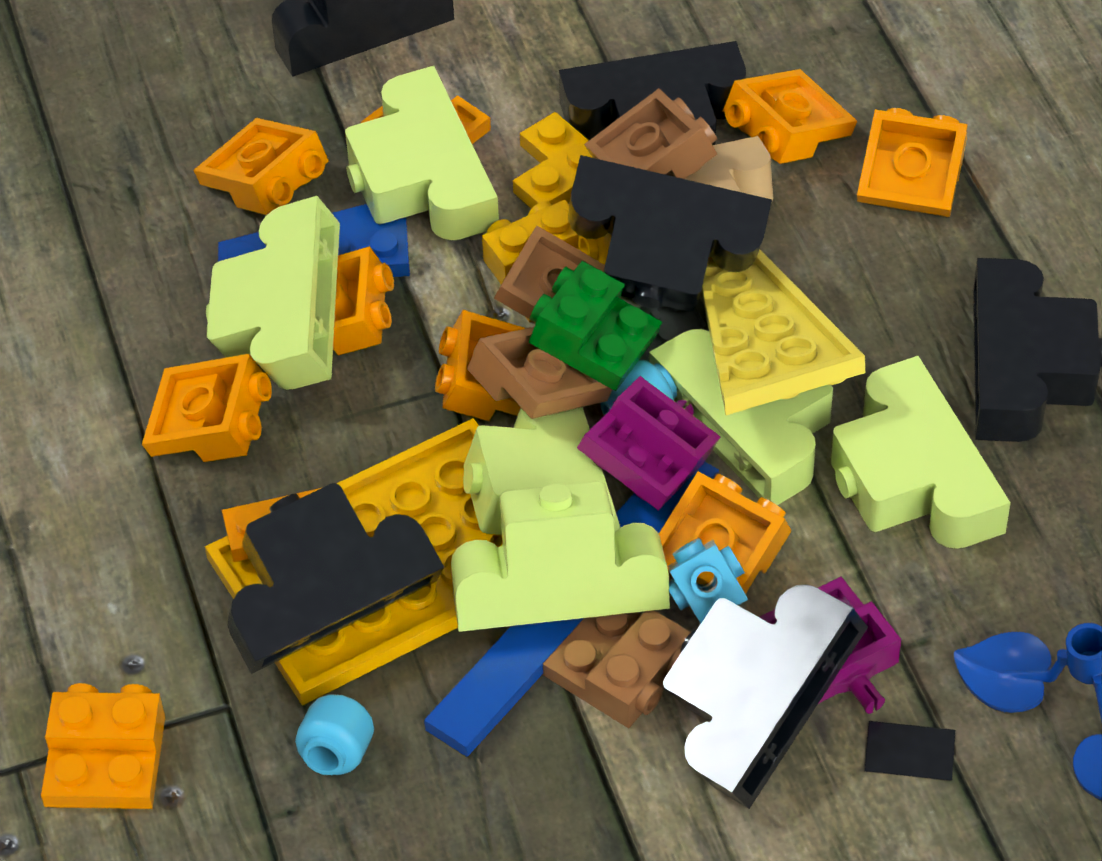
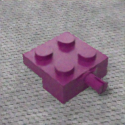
[577,376,721,511]
[759,576,901,714]

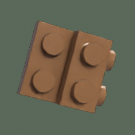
[584,88,717,179]
[494,225,605,327]
[467,327,612,419]
[543,610,691,729]

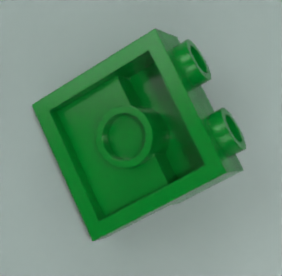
[529,261,662,391]

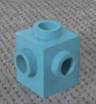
[668,538,748,624]

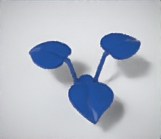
[954,623,1102,800]

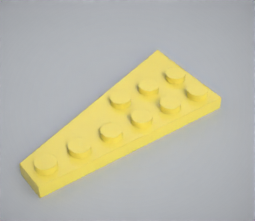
[701,250,866,415]

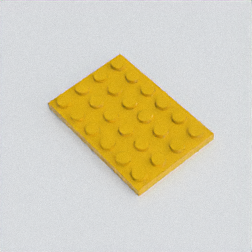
[205,418,503,706]

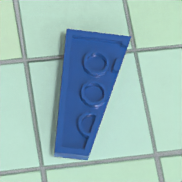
[218,204,410,277]

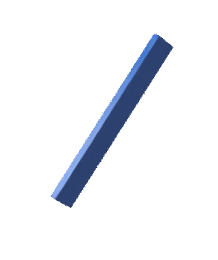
[424,462,719,757]

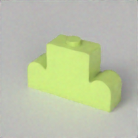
[345,66,499,240]
[206,196,340,390]
[649,329,833,505]
[831,356,1011,549]
[463,407,621,535]
[451,481,670,632]

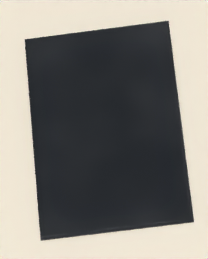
[864,721,956,781]

